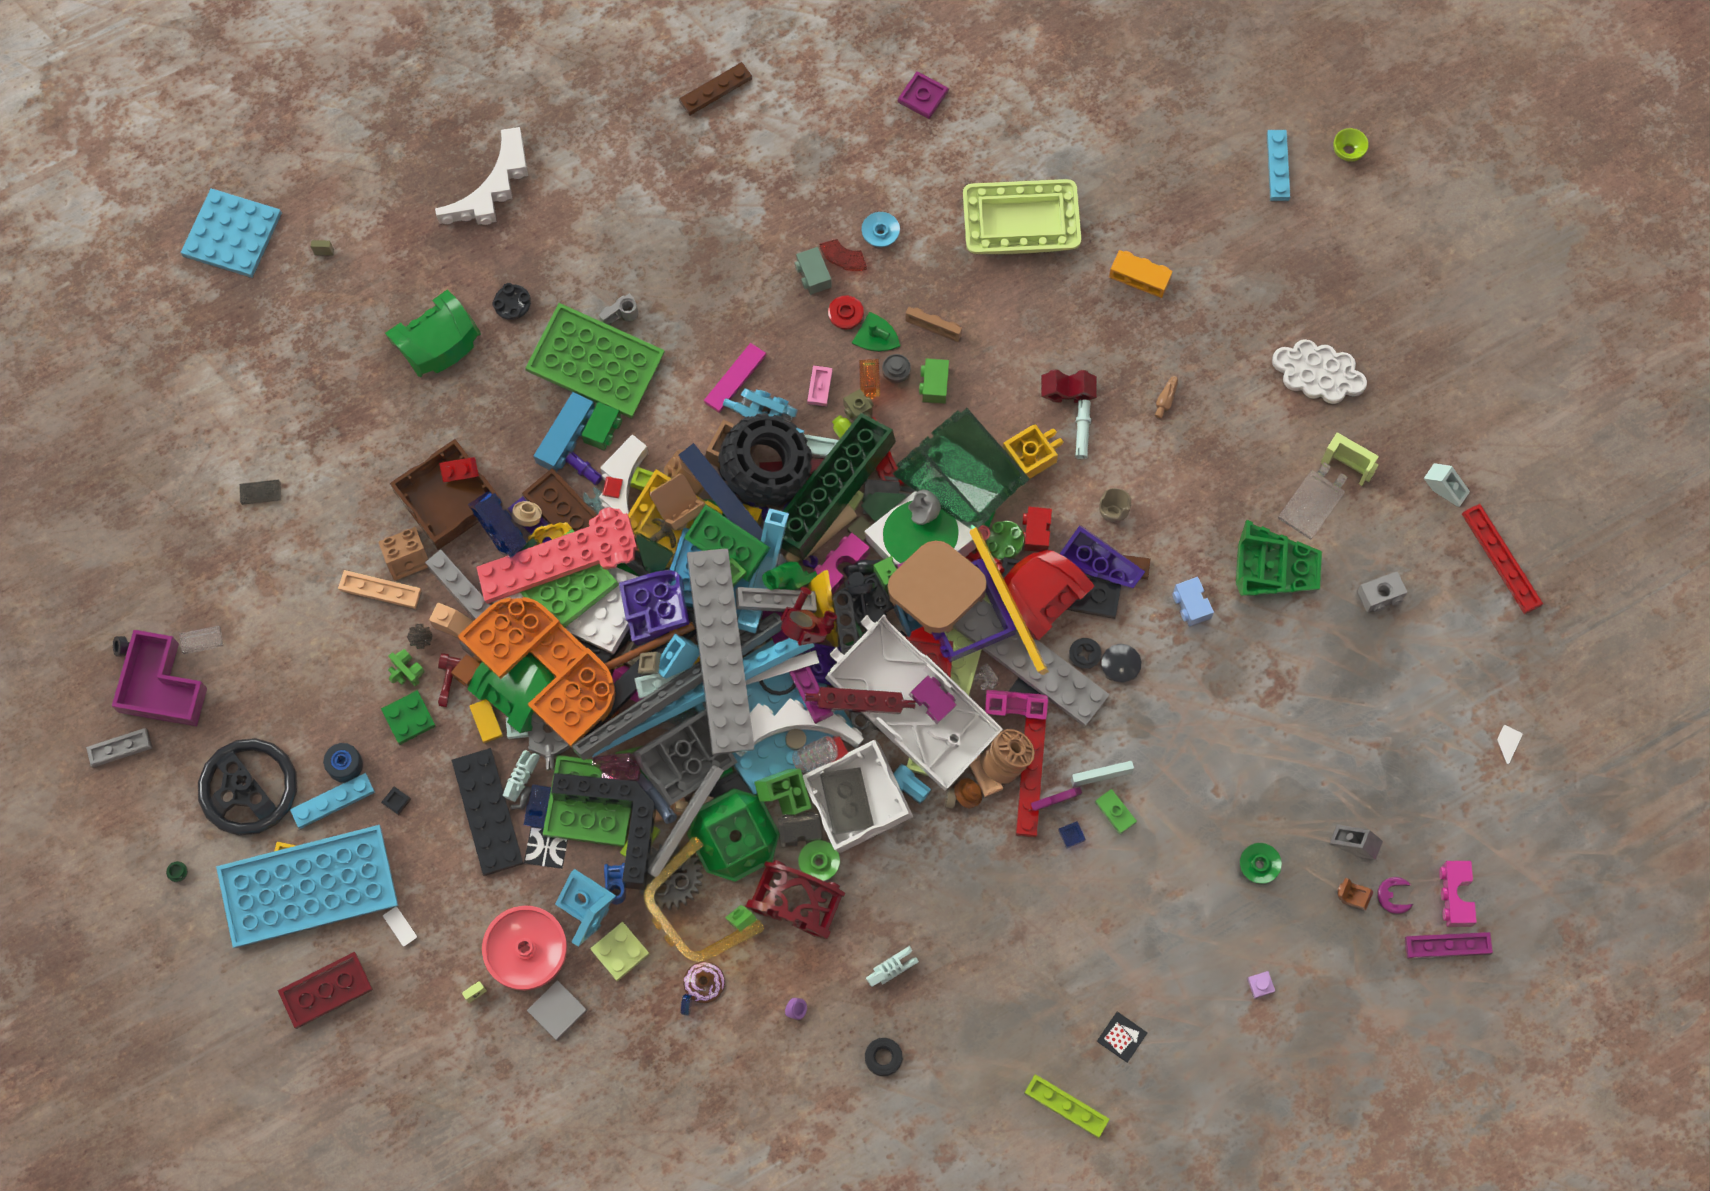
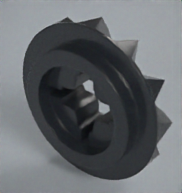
[1069,638,1102,669]

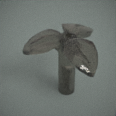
[650,518,676,548]

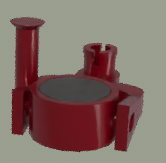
[781,587,837,646]

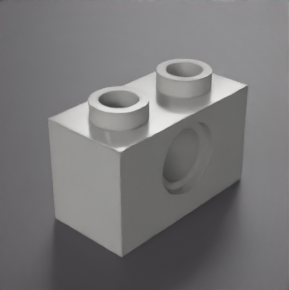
[1357,571,1408,612]

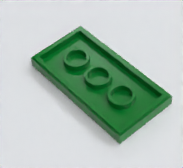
[684,504,771,582]

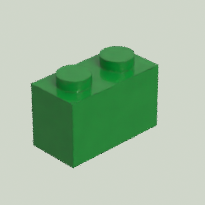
[581,402,622,451]

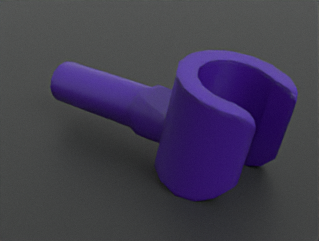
[803,555,818,569]

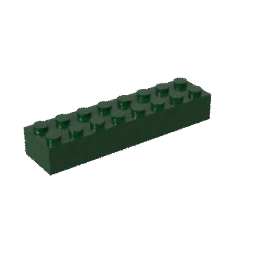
[781,413,896,560]

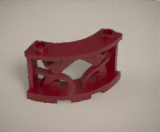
[745,860,845,939]

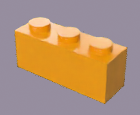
[1109,250,1173,298]

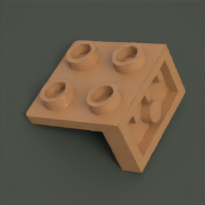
[379,527,429,581]

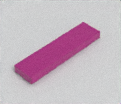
[704,343,766,413]

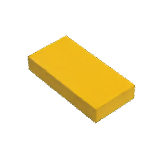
[469,699,503,744]

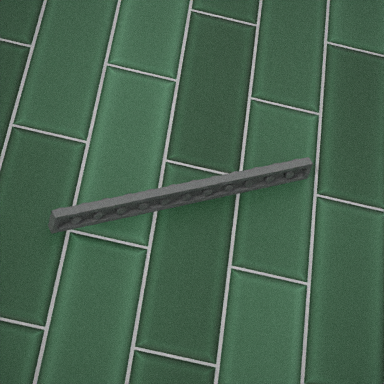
[572,612,782,761]

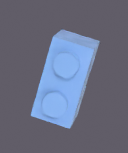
[1172,577,1214,627]

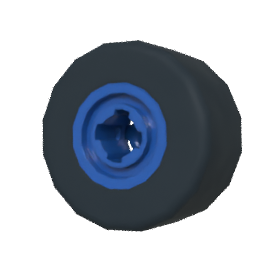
[323,743,363,783]

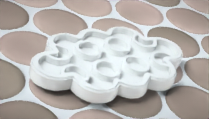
[1272,340,1367,404]

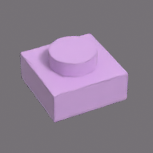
[1247,971,1275,999]

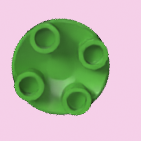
[986,521,1024,560]

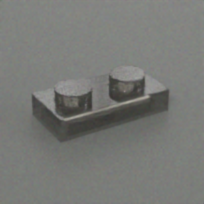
[239,479,281,505]

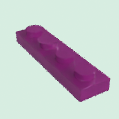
[1405,932,1493,959]

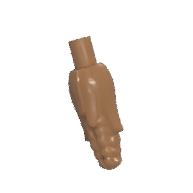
[1154,376,1178,419]

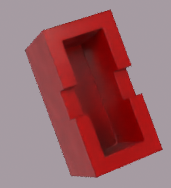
[1022,506,1052,552]

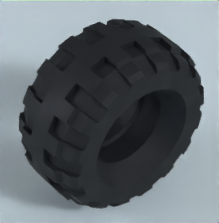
[718,413,812,507]

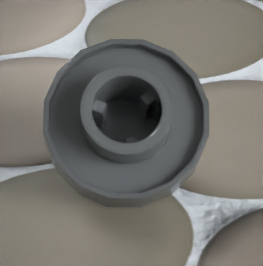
[882,354,911,383]

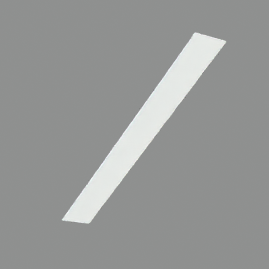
[746,650,819,685]

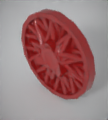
[828,295,864,329]

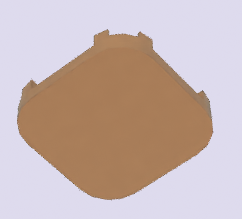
[888,541,986,634]

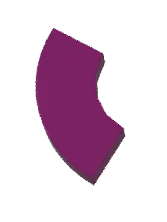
[1031,786,1082,811]

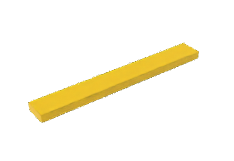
[970,527,1049,675]

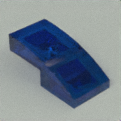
[523,784,551,828]

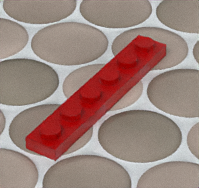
[1016,718,1046,837]

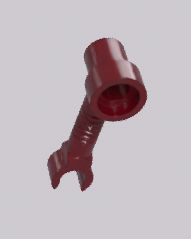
[438,653,461,708]

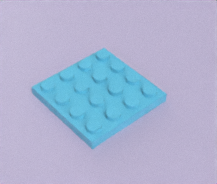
[181,188,282,278]

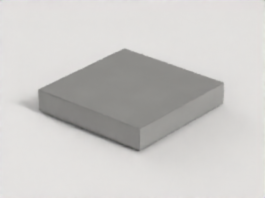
[527,980,587,1041]

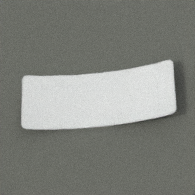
[383,907,417,946]

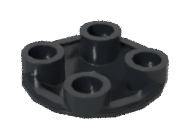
[492,283,531,320]
[1101,644,1142,683]

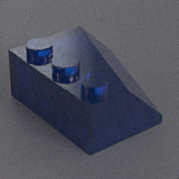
[468,491,527,558]

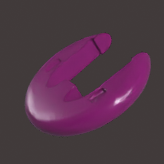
[1378,877,1413,914]

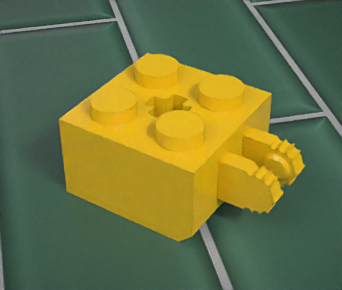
[1002,424,1064,482]

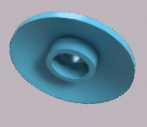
[862,212,900,247]

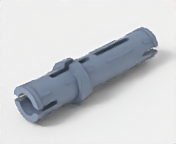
[636,773,677,824]

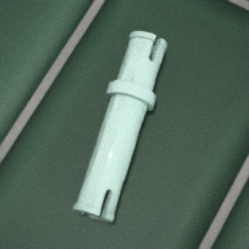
[1075,400,1091,459]

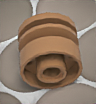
[980,729,1035,783]

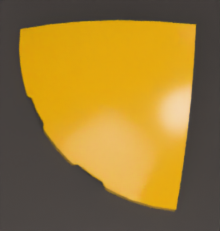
[807,570,838,647]

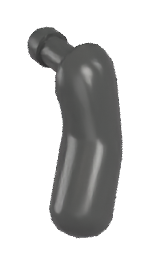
[510,786,532,810]

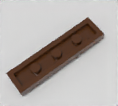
[679,62,752,116]

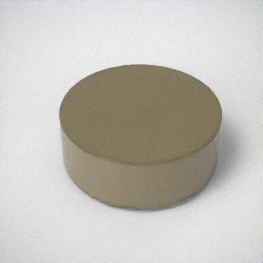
[785,729,806,750]
[945,788,956,809]

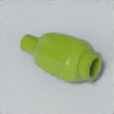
[832,415,852,438]

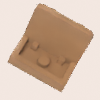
[650,474,705,530]

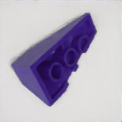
[1060,525,1145,588]

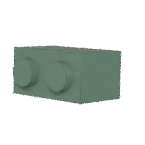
[794,247,832,295]

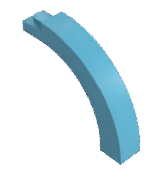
[738,508,789,633]

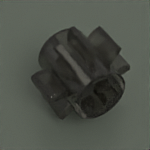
[407,624,433,649]

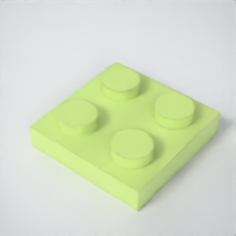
[590,922,650,981]

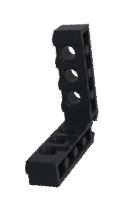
[551,773,656,890]

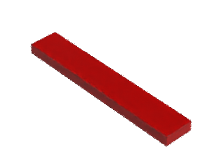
[1462,504,1543,615]

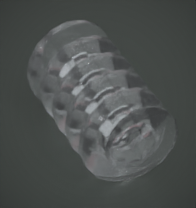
[792,736,838,773]

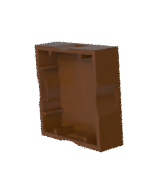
[390,439,503,550]

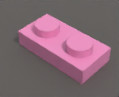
[807,366,833,407]

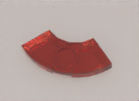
[819,239,867,271]

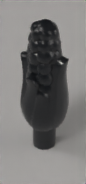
[846,559,881,576]

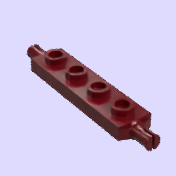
[805,687,916,714]

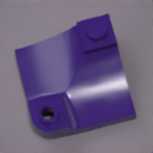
[619,570,689,646]

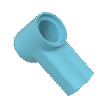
[893,764,931,804]

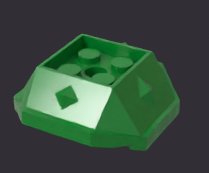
[687,788,780,882]

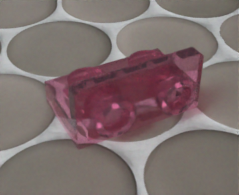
[592,753,641,781]

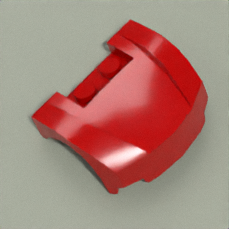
[1004,550,1094,640]

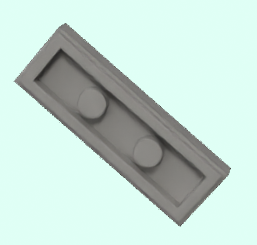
[86,728,152,768]

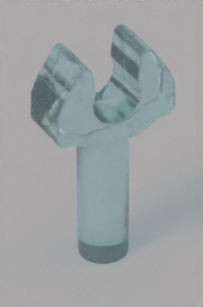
[583,487,603,514]

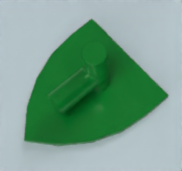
[852,312,900,352]

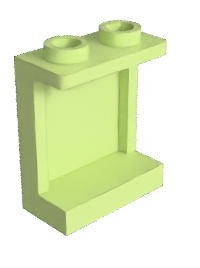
[1321,433,1379,486]

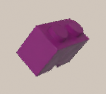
[909,676,956,724]

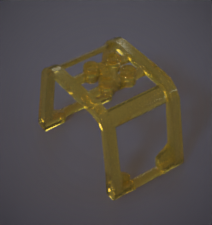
[644,837,764,962]

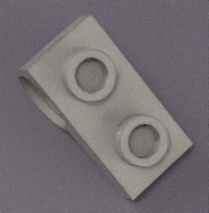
[599,293,638,325]

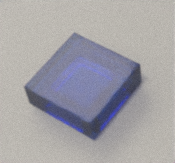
[1058,821,1086,849]

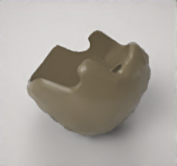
[1099,488,1131,522]

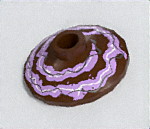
[683,961,725,1004]

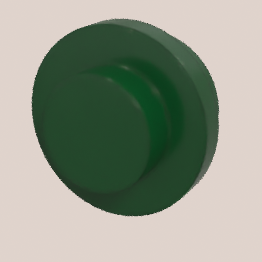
[166,861,188,882]

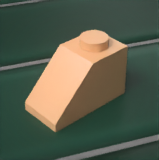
[429,603,473,637]

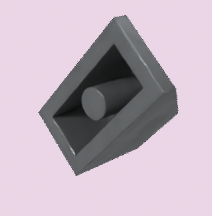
[1330,825,1383,860]

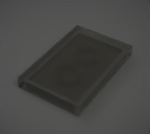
[820,767,874,834]

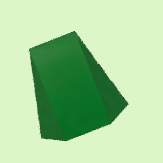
[1236,520,1322,596]

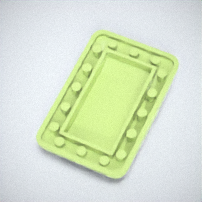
[963,179,1081,254]

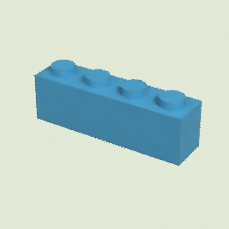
[534,392,595,473]

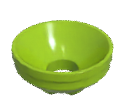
[1333,128,1368,161]

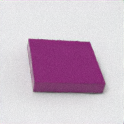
[897,71,949,119]

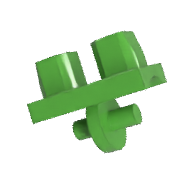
[388,649,425,687]

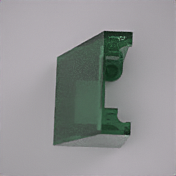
[892,408,1030,529]

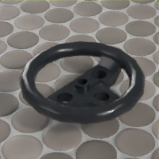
[198,738,297,836]

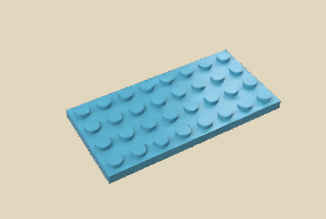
[216,825,399,948]

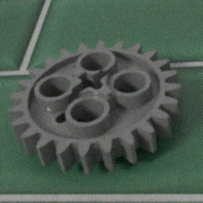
[639,844,703,911]

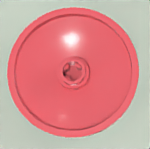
[482,906,567,991]

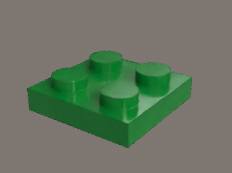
[381,690,436,745]

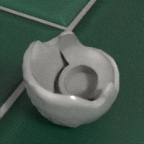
[908,490,941,525]

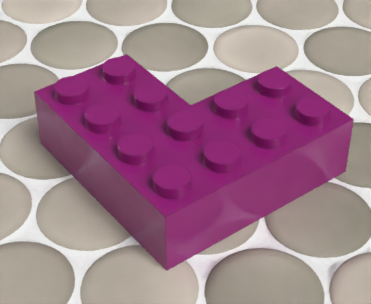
[112,630,207,727]

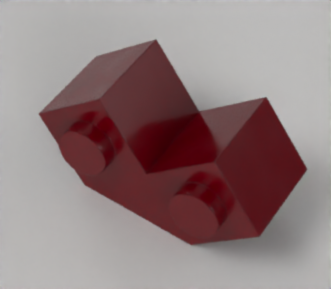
[1041,369,1097,403]

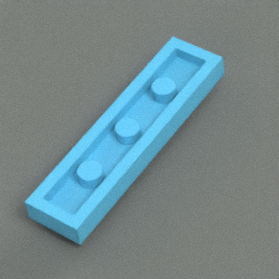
[1267,130,1290,201]
[290,773,375,829]

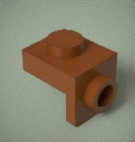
[1338,878,1374,911]

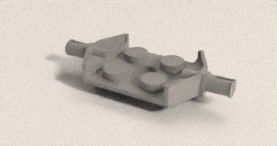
[528,712,570,771]

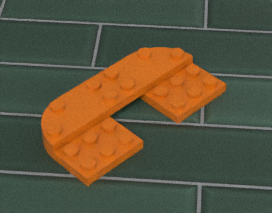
[457,597,615,748]

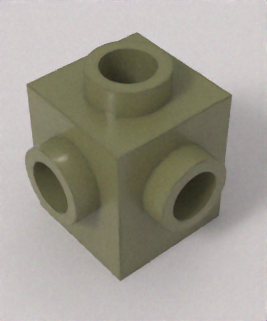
[843,389,874,421]

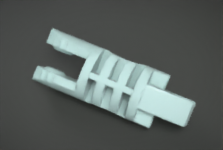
[503,750,540,802]
[866,946,919,986]

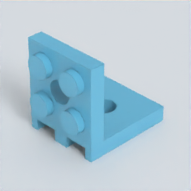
[555,869,616,947]

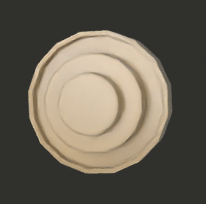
[512,501,542,526]

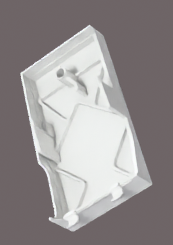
[825,615,1003,791]

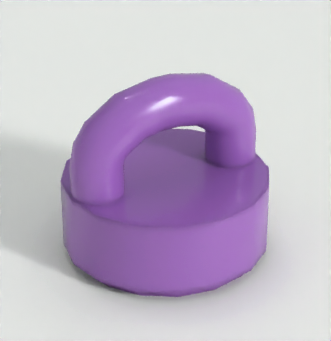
[785,998,807,1020]

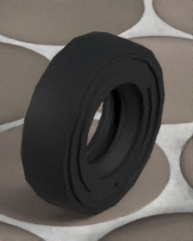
[865,1038,903,1076]

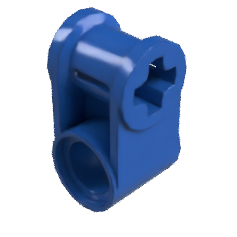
[604,863,626,905]

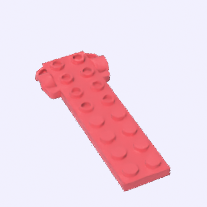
[476,507,638,604]

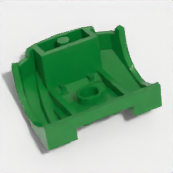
[385,289,481,377]
[467,652,555,733]

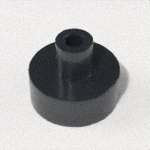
[113,636,130,656]

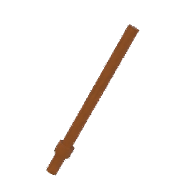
[604,622,695,670]

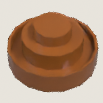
[954,778,982,809]

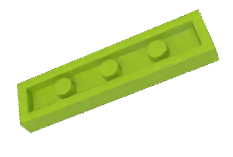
[1024,1074,1109,1139]

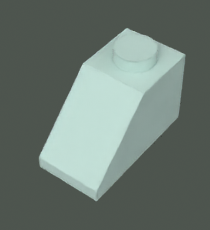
[1424,463,1470,507]

